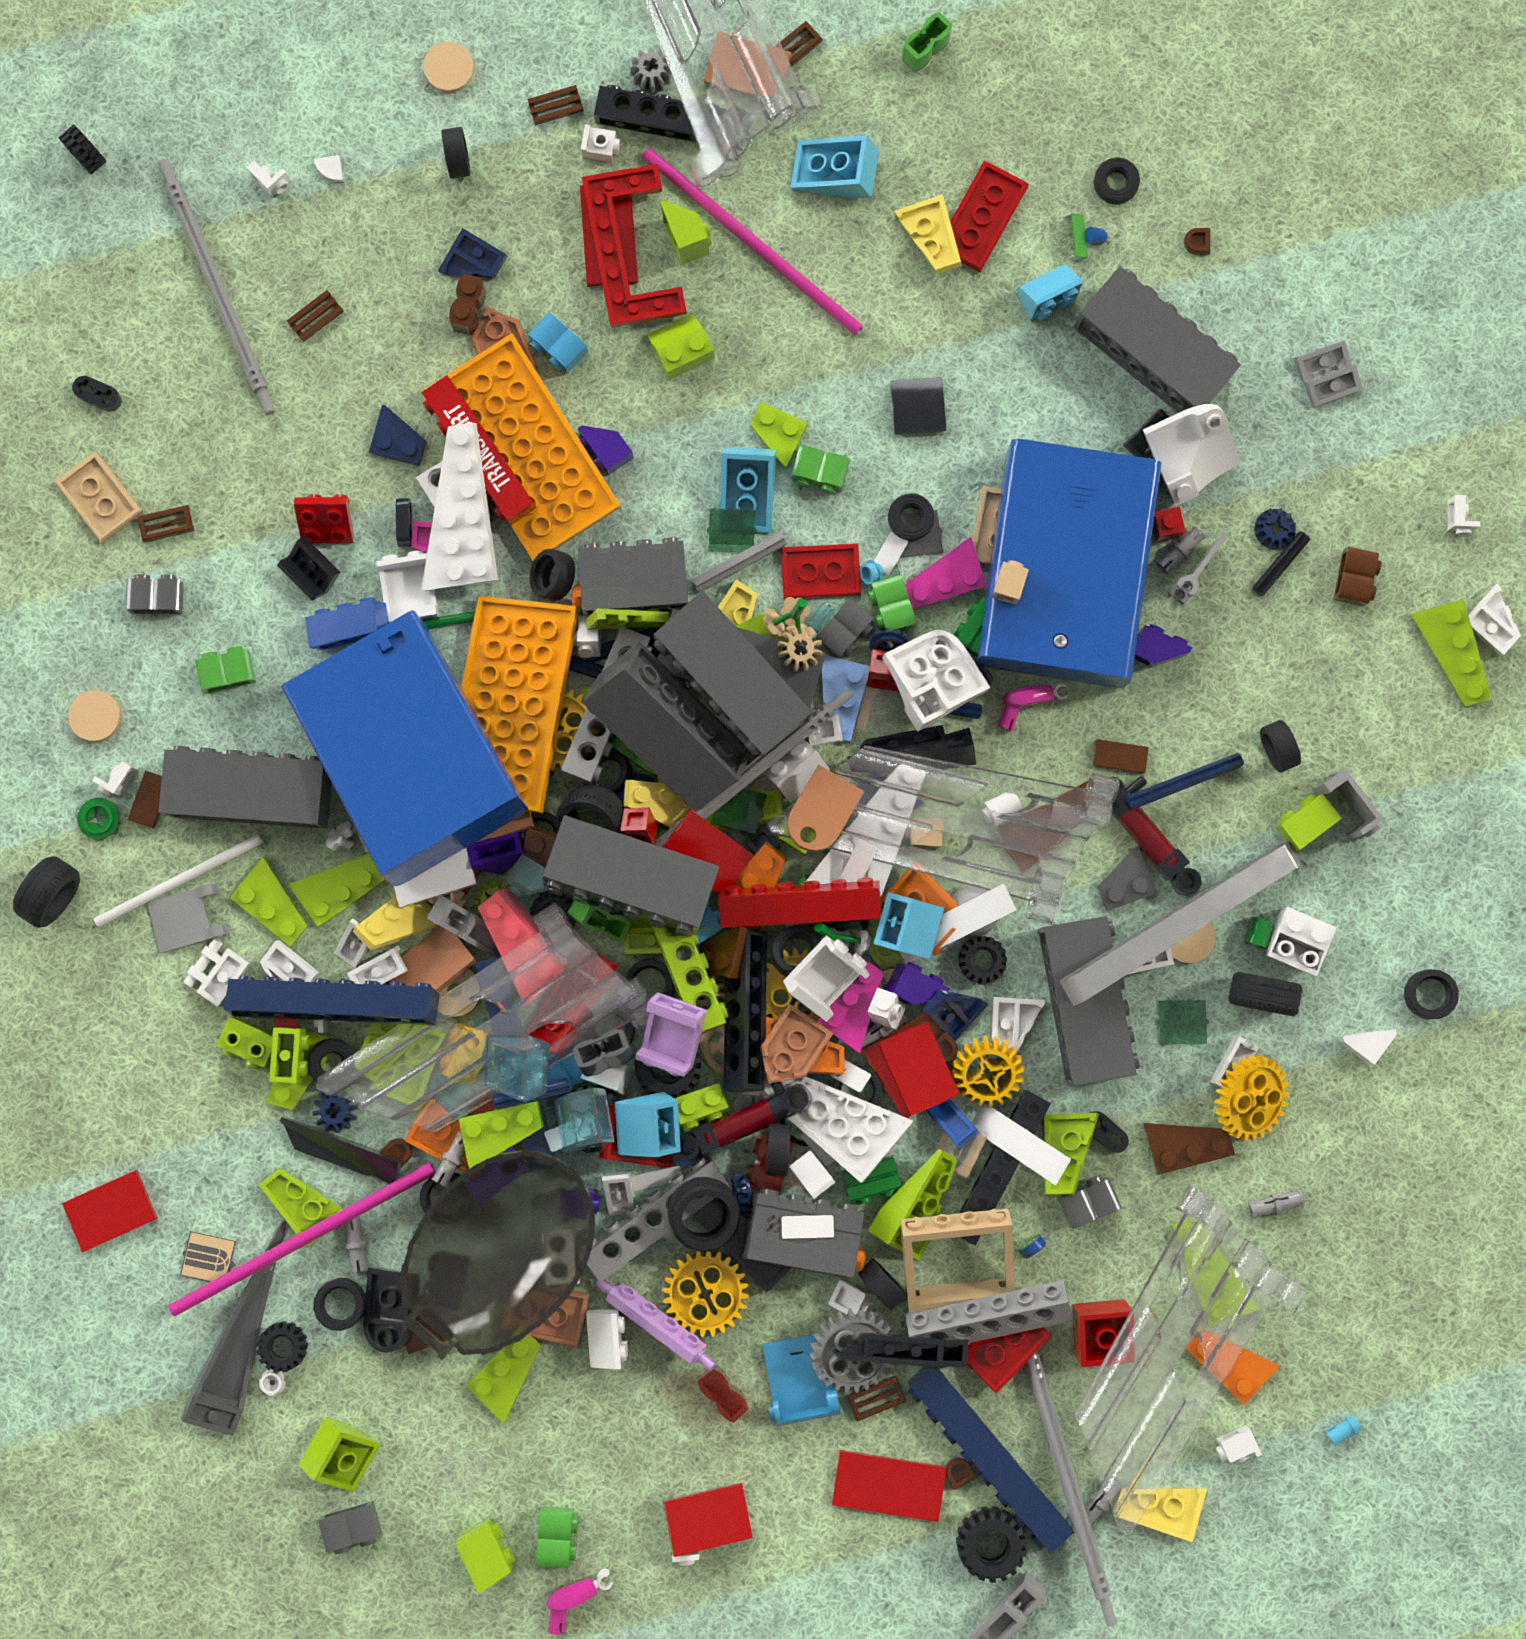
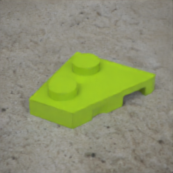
[750,401,808,469]

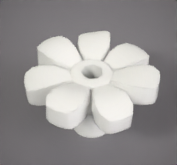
[326,821,354,851]

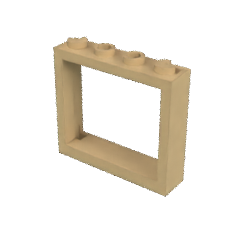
[900,1208,1015,1313]

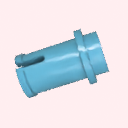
[1326,1415,1362,1447]

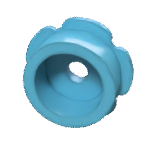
[860,560,883,585]

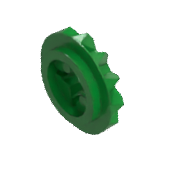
[77,798,120,839]

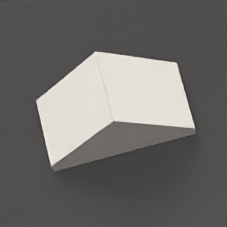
[334,918,369,968]
[1337,1029,1397,1065]
[581,1065,635,1097]
[789,1150,835,1199]
[602,1171,635,1216]

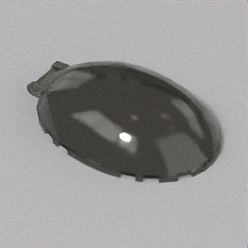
[399,1150,595,1361]

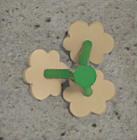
[763,597,814,643]

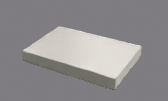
[394,847,477,908]

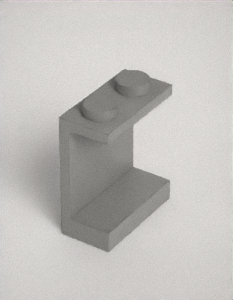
[1312,768,1384,840]

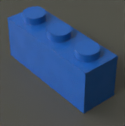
[305,597,389,650]

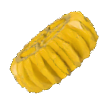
[952,1035,1024,1107]

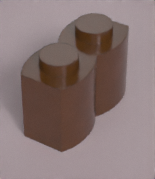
[449,274,486,335]
[1333,547,1382,606]

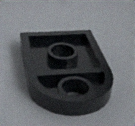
[363,1267,418,1353]

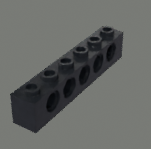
[594,85,750,152]
[723,929,767,1093]
[958,1090,1051,1246]

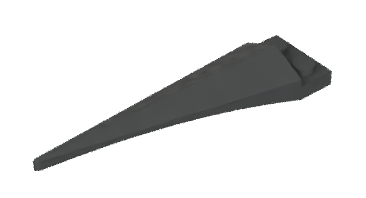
[181,1219,286,1436]

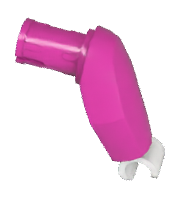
[997,683,1068,731]
[547,1569,613,1635]

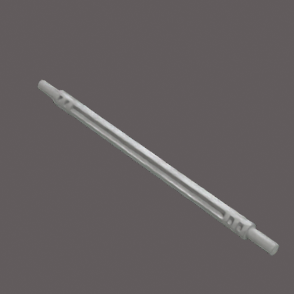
[158,159,275,415]
[655,688,853,847]
[1025,1353,1117,1627]

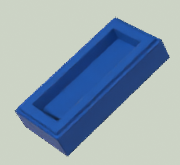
[925,1099,980,1150]

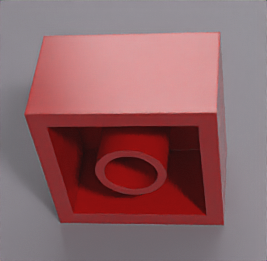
[1072,1299,1135,1367]

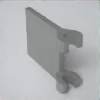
[1168,532,1228,605]
[147,883,230,953]

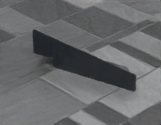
[847,725,976,776]
[280,1116,403,1184]
[836,1332,969,1368]

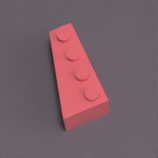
[478,886,573,1006]

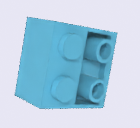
[1017,264,1083,321]
[874,892,945,959]
[615,1092,681,1157]

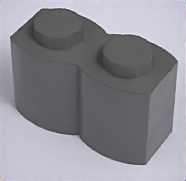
[126,574,183,614]
[816,598,874,658]
[573,1029,635,1076]
[1058,1175,1122,1229]
[318,1501,382,1554]

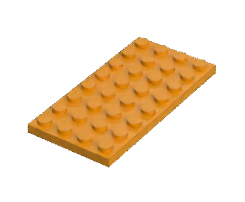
[425,333,621,562]
[461,596,579,813]

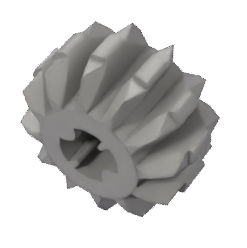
[630,47,673,94]

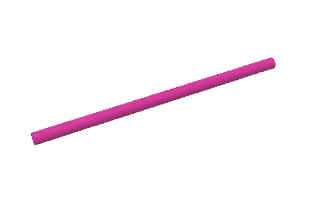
[642,147,863,336]
[168,1162,436,1317]

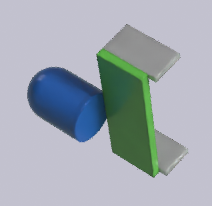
[1062,213,1108,261]

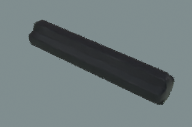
[1252,531,1310,596]

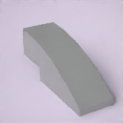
[427,895,500,957]
[969,1572,1046,1639]

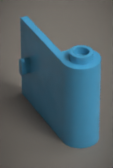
[762,1332,840,1426]

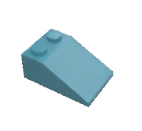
[790,135,879,199]
[719,447,776,533]

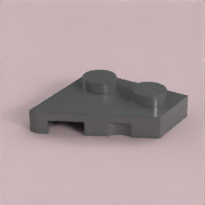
[1097,846,1156,912]

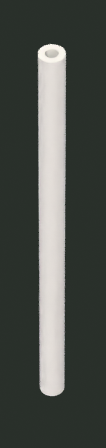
[94,834,264,927]

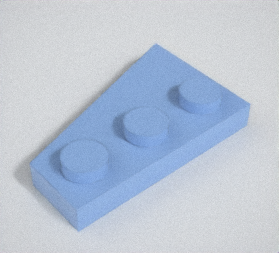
[822,655,870,743]

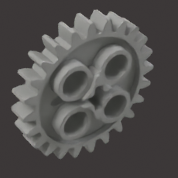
[810,1308,894,1393]

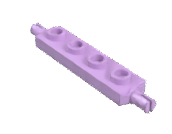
[595,1279,717,1372]

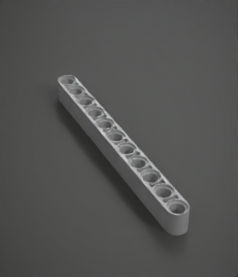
[1060,841,1301,1006]

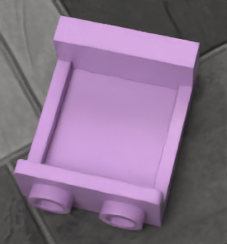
[635,992,707,1076]

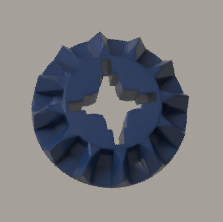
[1254,508,1296,549]
[869,627,910,652]
[731,1172,752,1215]

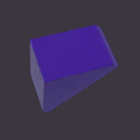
[467,831,523,875]

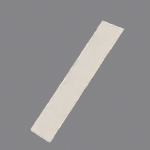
[900,884,1016,964]
[972,1102,1071,1185]

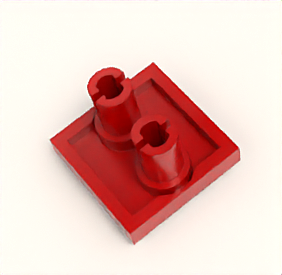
[293,494,354,543]

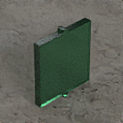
[707,508,757,552]
[711,788,767,835]
[1157,1000,1209,1044]

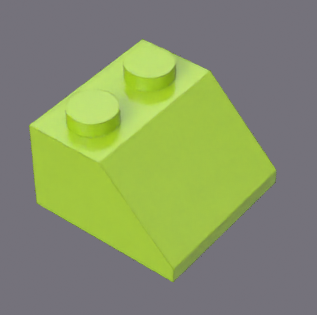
[660,200,712,265]
[646,313,715,380]
[298,1417,381,1492]
[455,1517,515,1594]

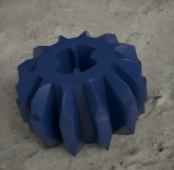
[312,1088,359,1133]

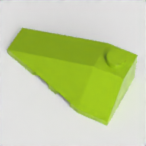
[868,1149,958,1260]

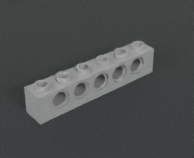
[561,626,653,784]
[580,1156,730,1282]
[906,1280,1073,1343]

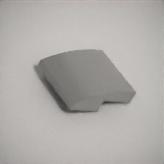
[1294,340,1363,407]

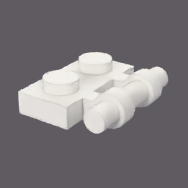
[183,938,251,1007]

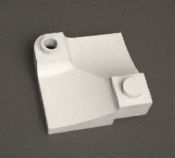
[1143,404,1242,506]
[882,630,990,732]

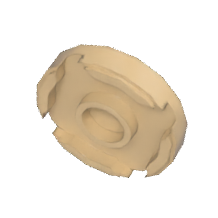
[423,41,475,93]
[68,690,122,742]
[1170,922,1216,964]

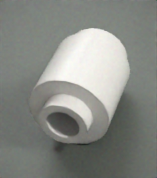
[981,792,1023,826]

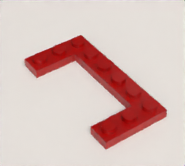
[582,164,687,328]

